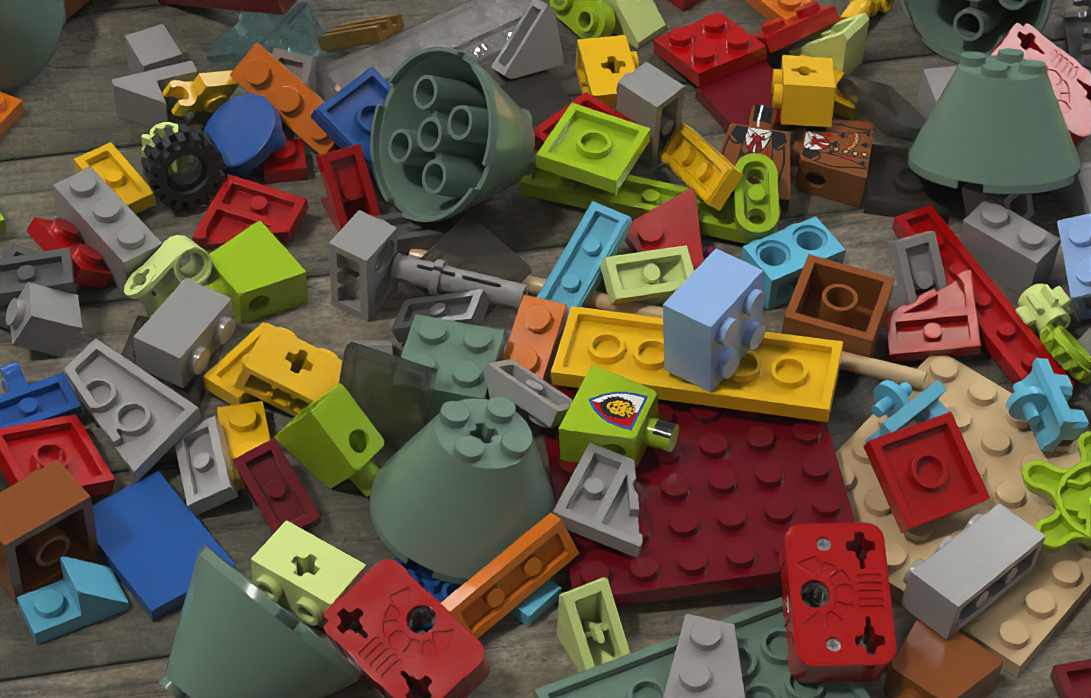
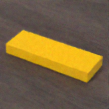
[659,122,744,211]

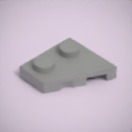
[553,443,643,558]

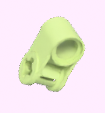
[124,235,213,317]

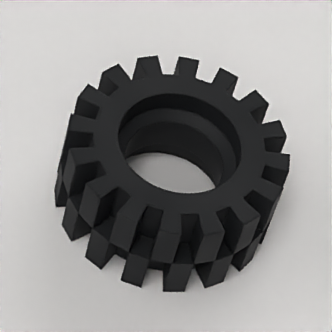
[141,124,226,210]

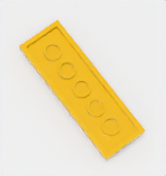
[551,306,843,422]

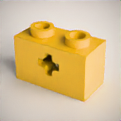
[576,35,639,110]
[771,55,835,127]
[234,322,350,416]

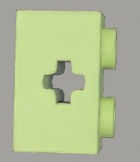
[251,520,366,628]

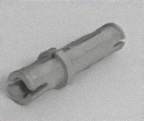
[391,253,528,312]

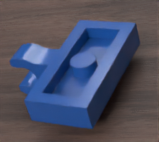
[0,361,82,428]

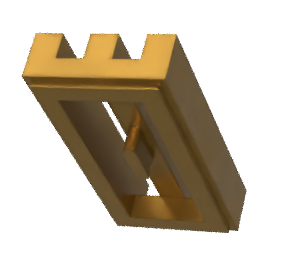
[317,13,405,52]

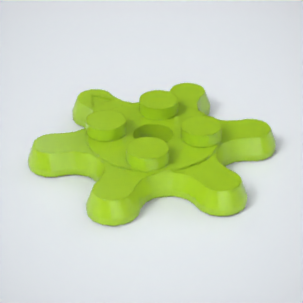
[1022,431,1091,553]

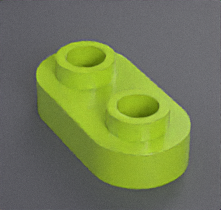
[549,0,616,39]
[733,153,779,240]

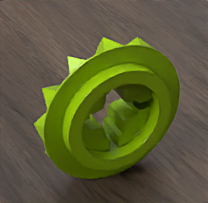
[1039,323,1091,384]

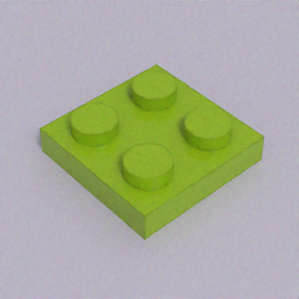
[536,103,651,194]

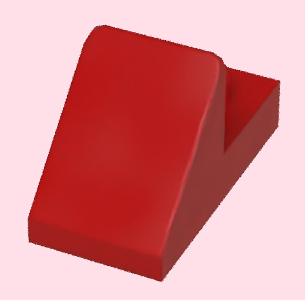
[316,144,381,232]

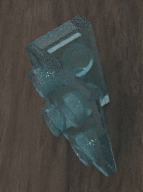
[206,2,325,63]

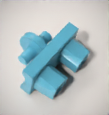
[1006,358,1089,453]
[864,380,948,443]

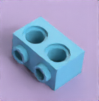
[741,216,846,311]

